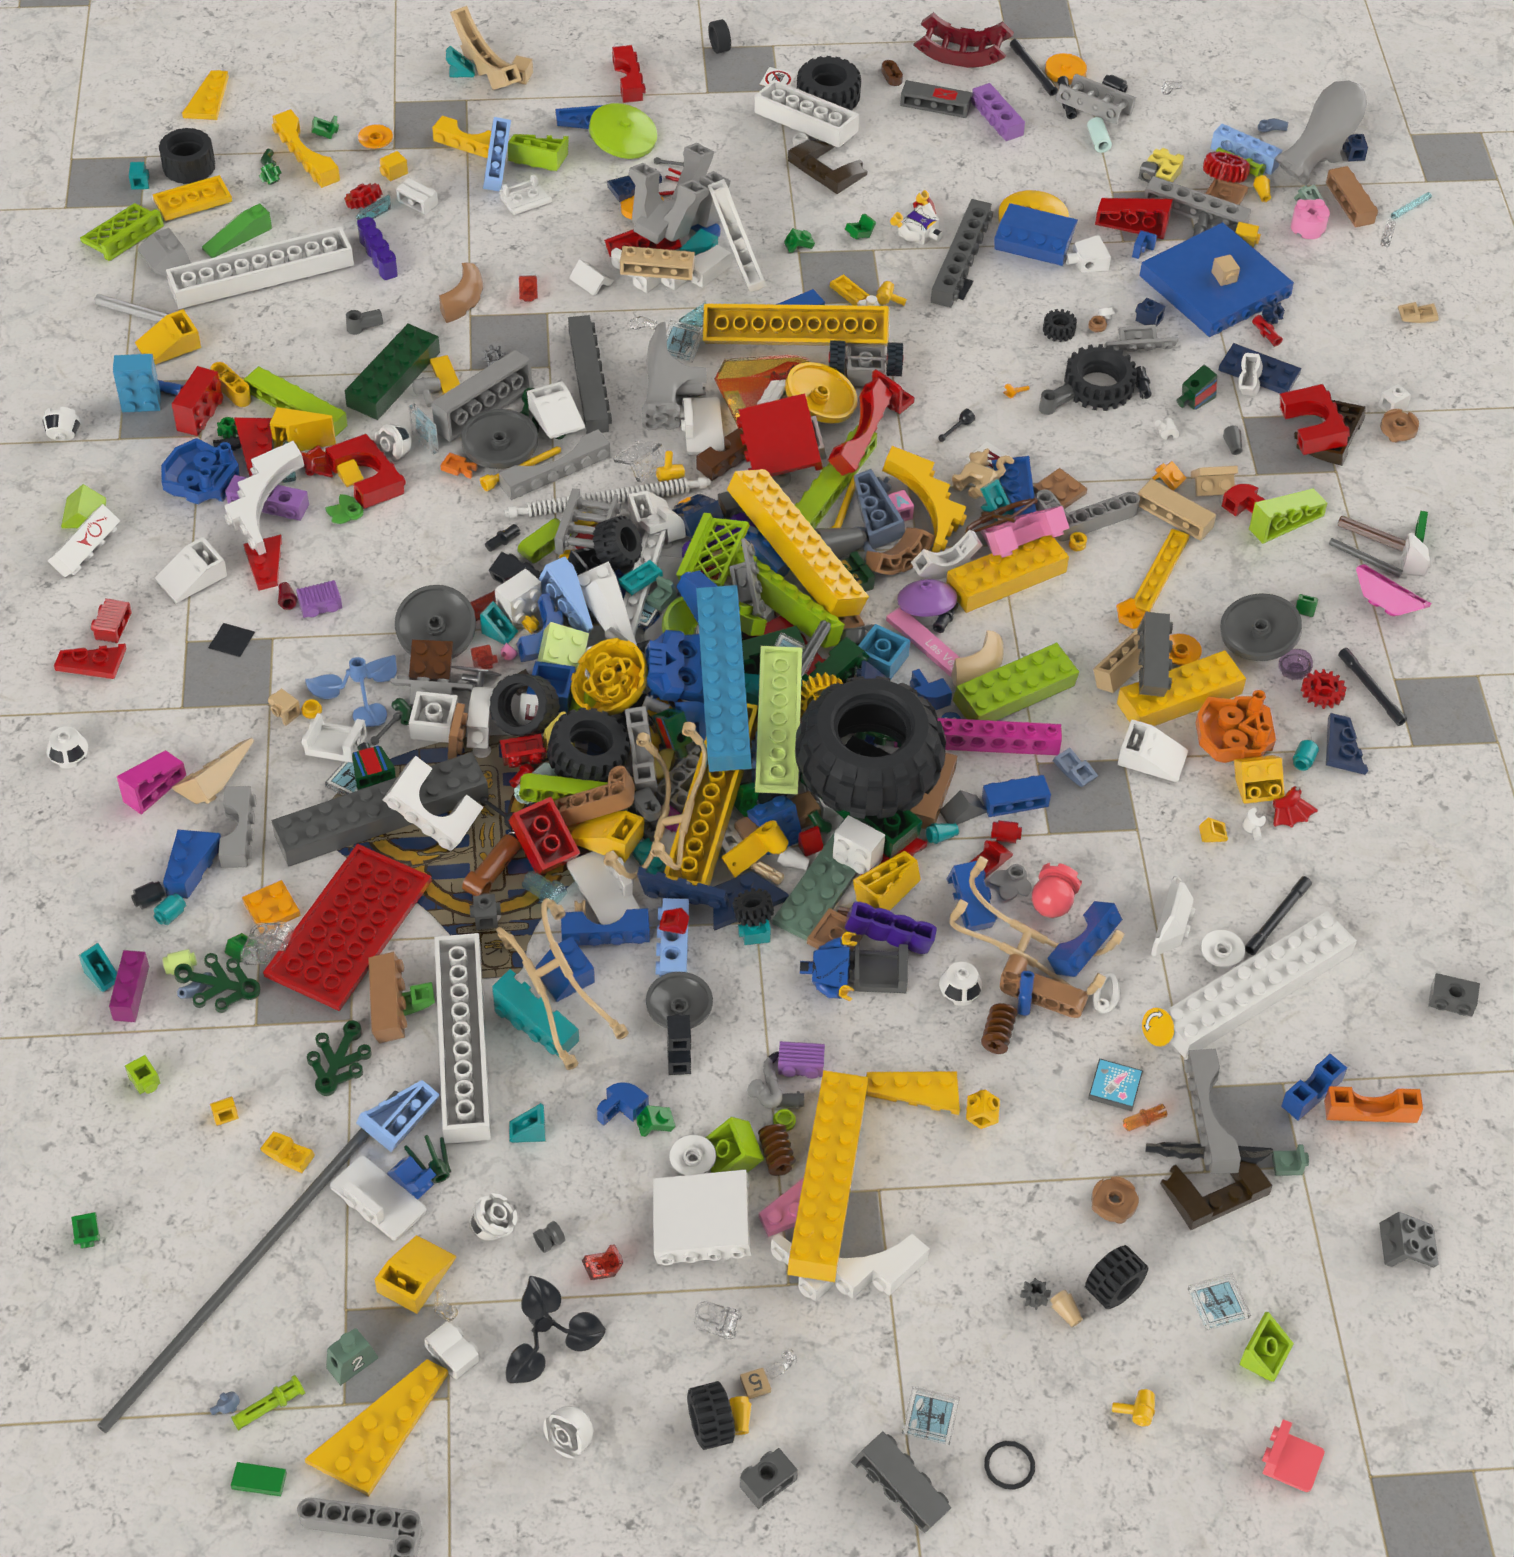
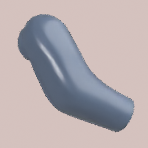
[1258,118,1289,132]
[177,972,215,999]

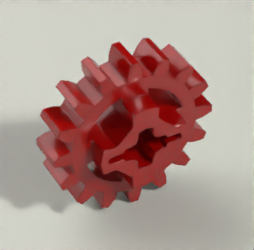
[344,183,383,209]
[1301,669,1347,709]

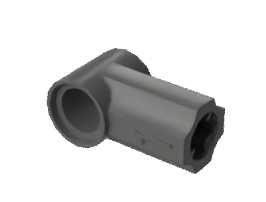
[346,309,383,335]
[1039,384,1075,415]

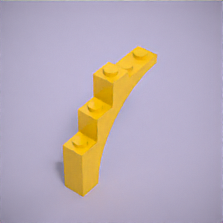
[882,446,967,553]

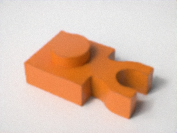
[440,452,478,479]

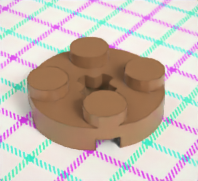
[1380,409,1419,443]
[1091,1176,1139,1224]

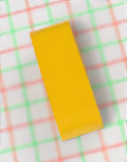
[210,362,251,407]

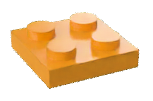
[242,880,301,933]

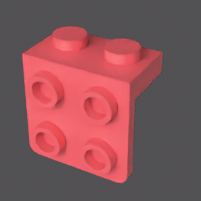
[1262,1419,1325,1492]

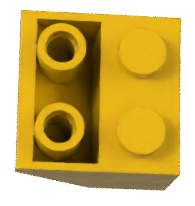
[1234,755,1285,804]

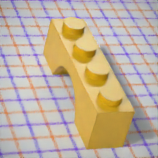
[432,115,491,158]

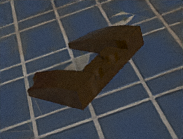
[788,139,868,194]
[1294,400,1366,466]
[1160,1152,1273,1230]

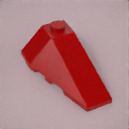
[604,229,682,257]

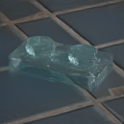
[679,302,707,331]

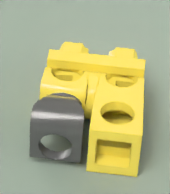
[1138,148,1184,183]

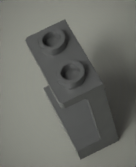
[849,943,908,994]

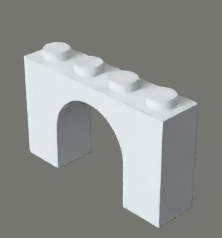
[382,756,483,851]

